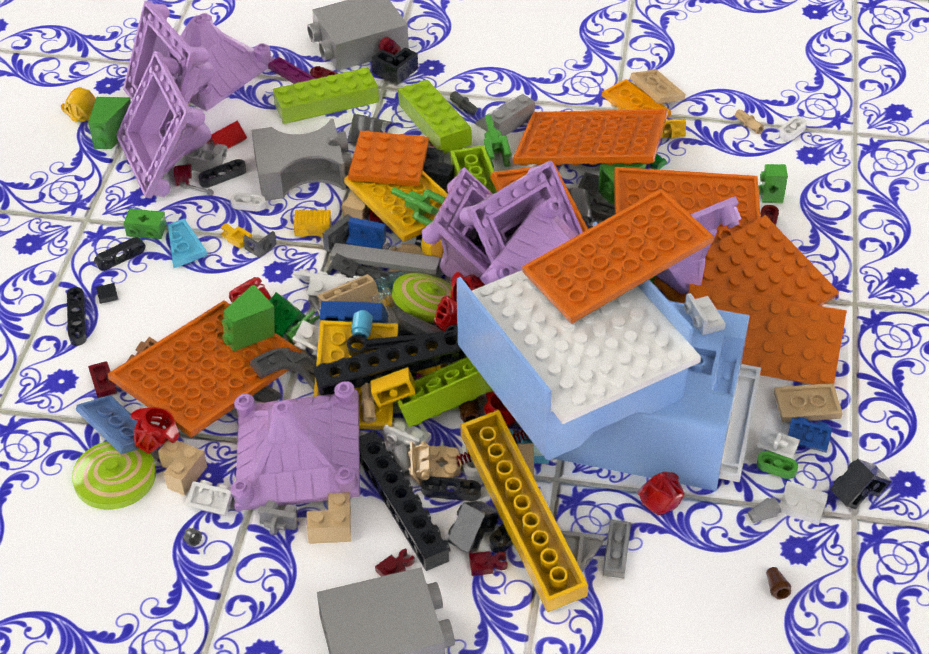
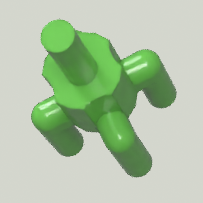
[484,115,512,169]
[391,187,445,226]

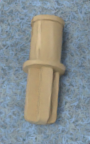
[735,109,765,134]
[361,383,376,423]

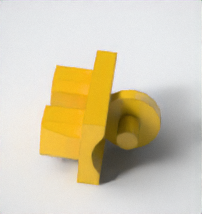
[661,119,686,139]

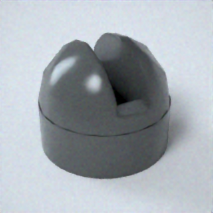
[183,528,202,547]

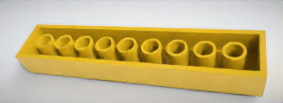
[460,410,588,613]

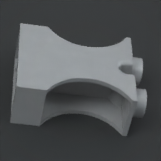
[251,119,352,201]

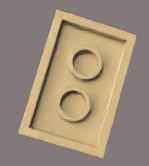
[629,69,686,104]
[774,383,843,423]

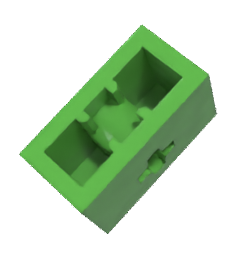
[758,164,788,203]
[124,208,167,239]

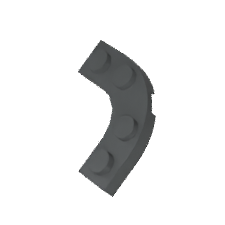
[578,172,615,220]
[250,348,316,390]

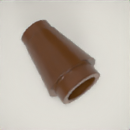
[766,567,791,600]

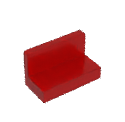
[207,120,247,149]

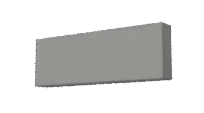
[603,519,631,579]

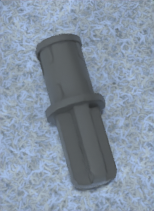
[450,91,478,115]

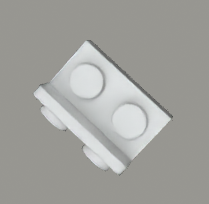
[684,293,726,335]
[292,320,319,357]
[383,418,431,448]
[185,480,233,517]
[779,481,828,525]

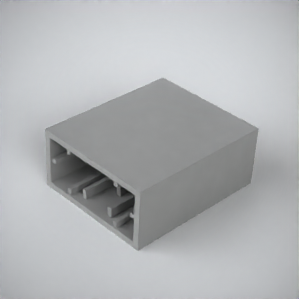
[307,0,409,71]
[317,567,455,654]

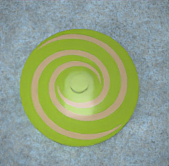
[392,273,452,323]
[72,441,156,510]

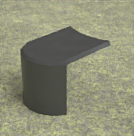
[347,114,392,144]
[568,188,593,225]

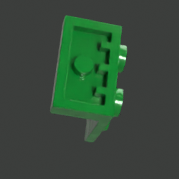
[269,292,310,337]

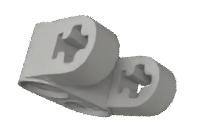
[185,144,228,172]

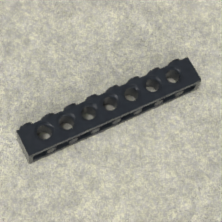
[313,327,467,395]
[359,430,451,571]

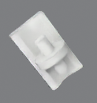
[757,427,800,459]

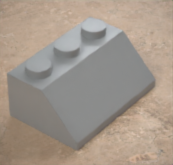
[475,94,535,135]

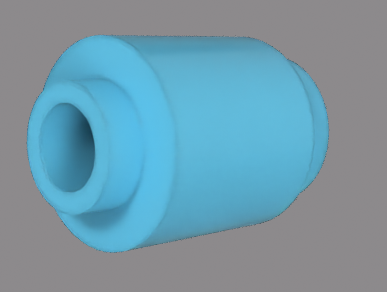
[351,310,373,340]

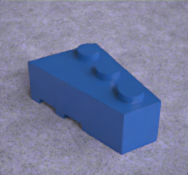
[320,301,388,323]

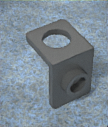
[243,231,277,258]
[326,253,358,278]

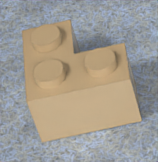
[158,440,207,496]
[307,492,351,544]

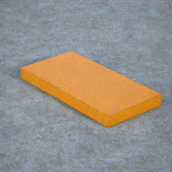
[602,79,672,118]

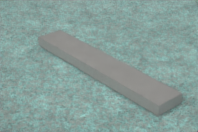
[330,243,441,275]

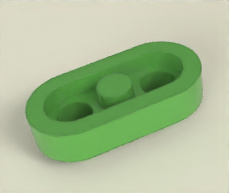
[757,451,798,479]

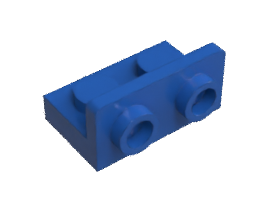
[346,217,386,249]
[788,417,833,453]

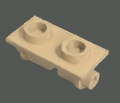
[408,441,431,486]

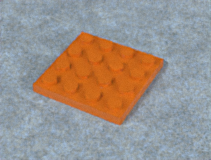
[348,131,429,187]

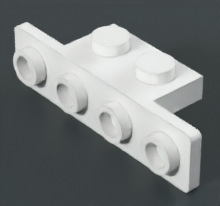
[293,269,361,297]

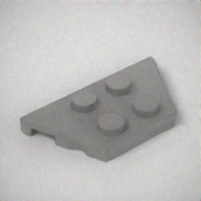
[561,531,605,572]

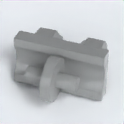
[258,500,298,535]

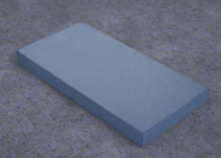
[76,395,139,454]

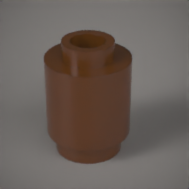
[459,398,480,423]

